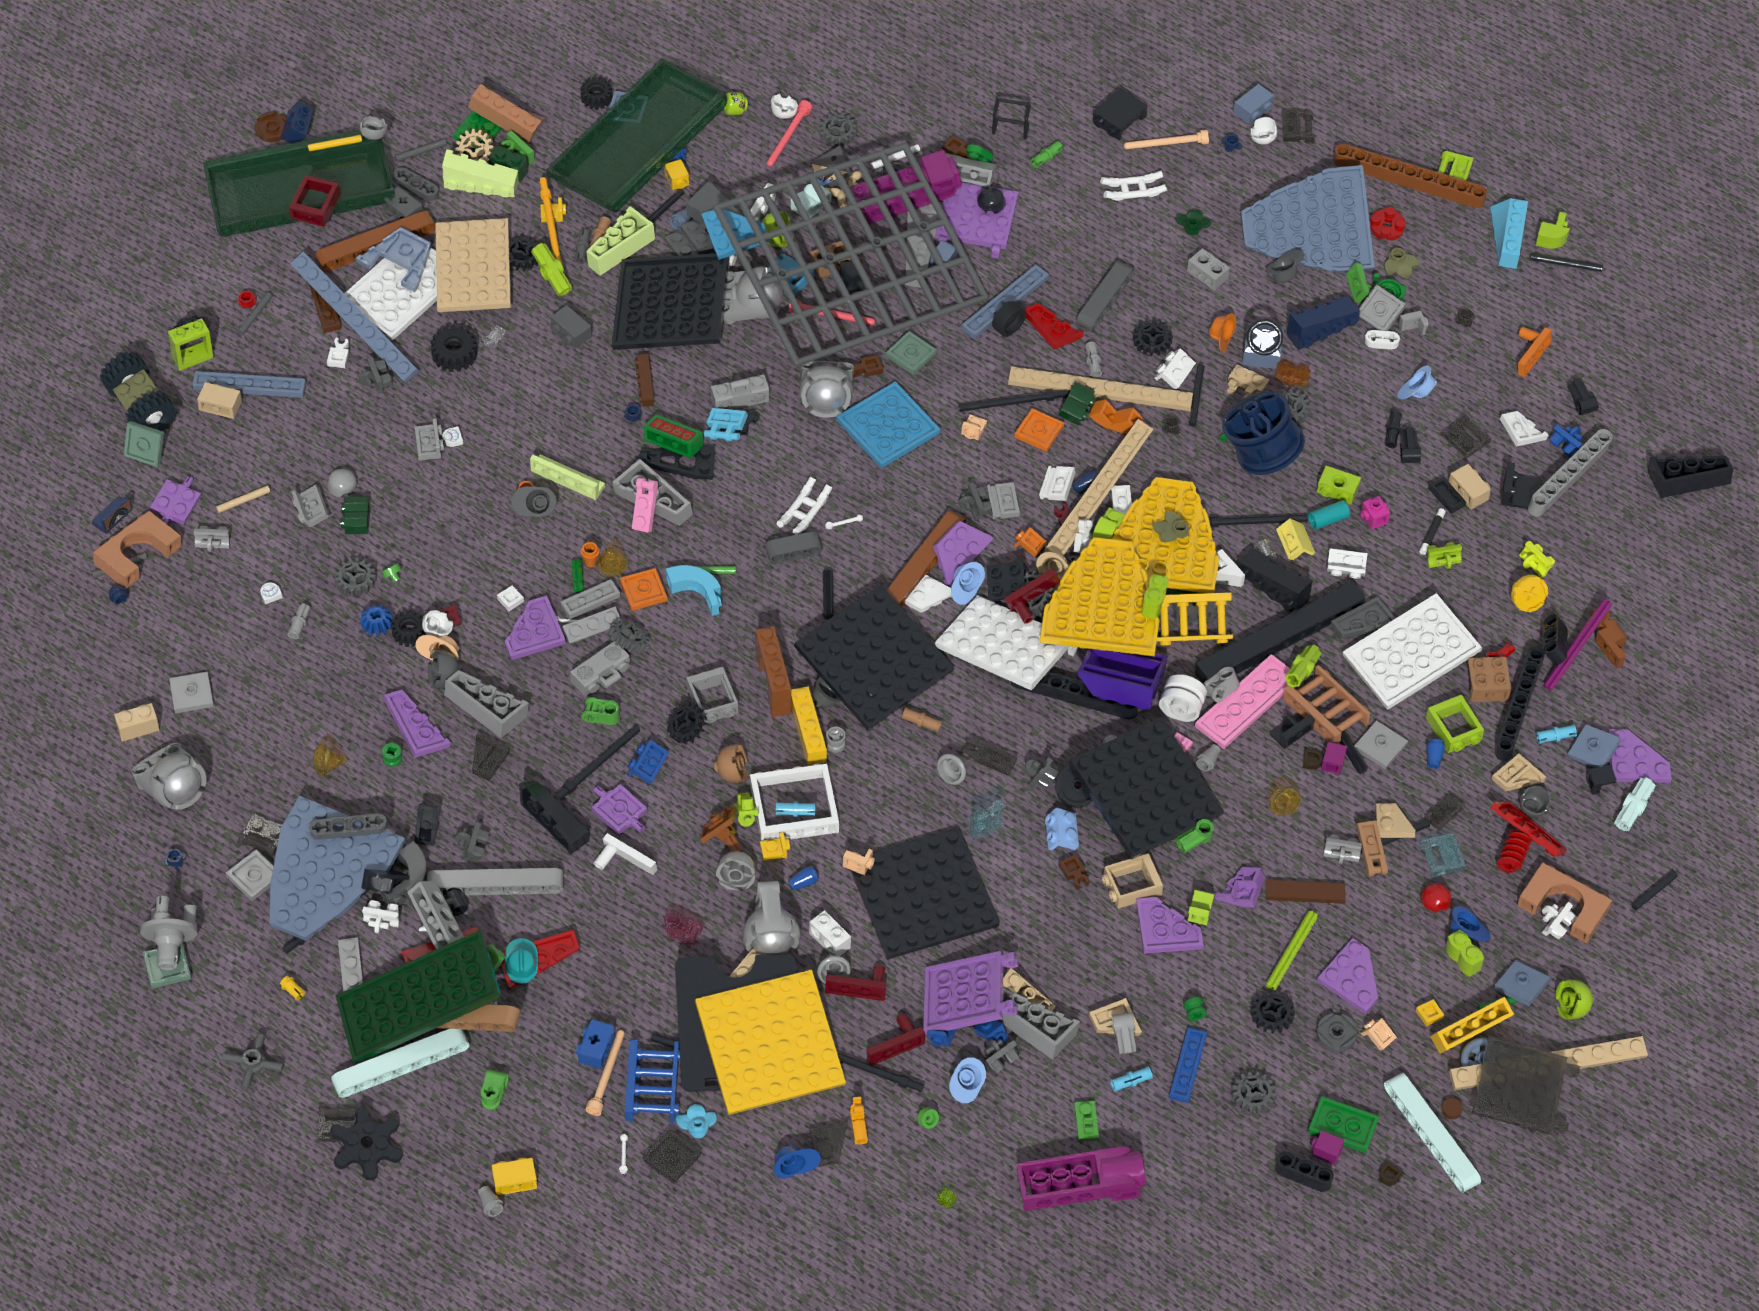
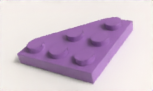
[505,596,566,660]
[1608,729,1672,783]
[1136,897,1204,954]
[1317,938,1378,1015]

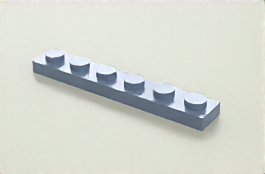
[961,265,1049,340]
[192,371,306,398]

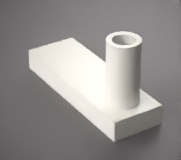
[593,833,658,875]

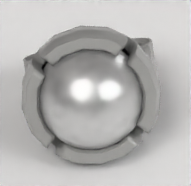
[723,266,783,324]
[799,361,854,418]
[131,743,207,809]
[742,881,801,955]

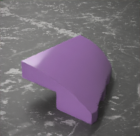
[1215,867,1265,908]

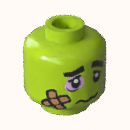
[720,92,748,115]

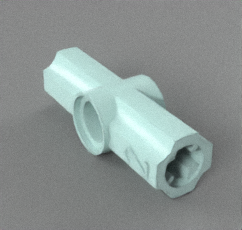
[1614,778,1656,831]

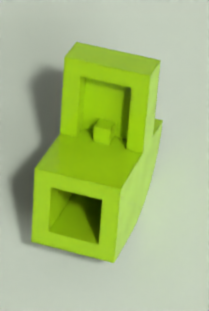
[1536,212,1570,249]
[1092,507,1125,539]
[1188,889,1215,925]

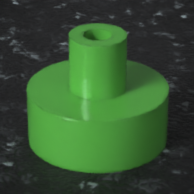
[381,563,401,582]
[917,1107,939,1129]

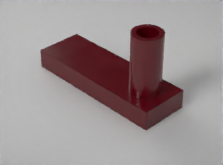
[1004,568,1060,624]
[825,965,887,1001]
[866,1014,925,1065]

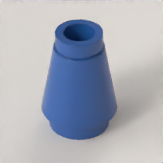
[1426,739,1446,769]
[788,866,819,891]

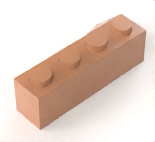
[468,84,546,144]

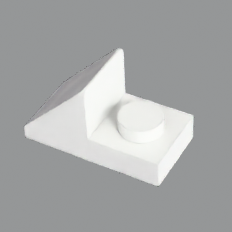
[1216,550,1245,587]

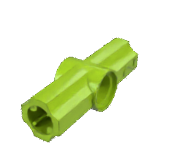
[531,243,572,296]
[1285,645,1322,688]

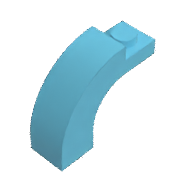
[666,565,722,616]

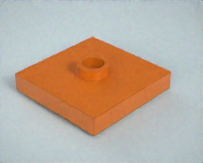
[1014,408,1064,452]
[620,568,668,611]

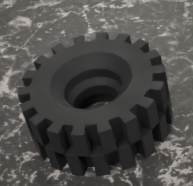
[431,325,477,372]

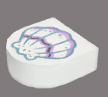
[442,426,463,447]
[260,583,283,604]

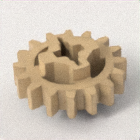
[455,129,495,162]

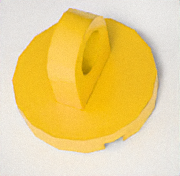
[1511,575,1548,612]

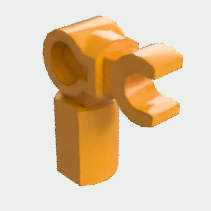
[850,1097,868,1145]

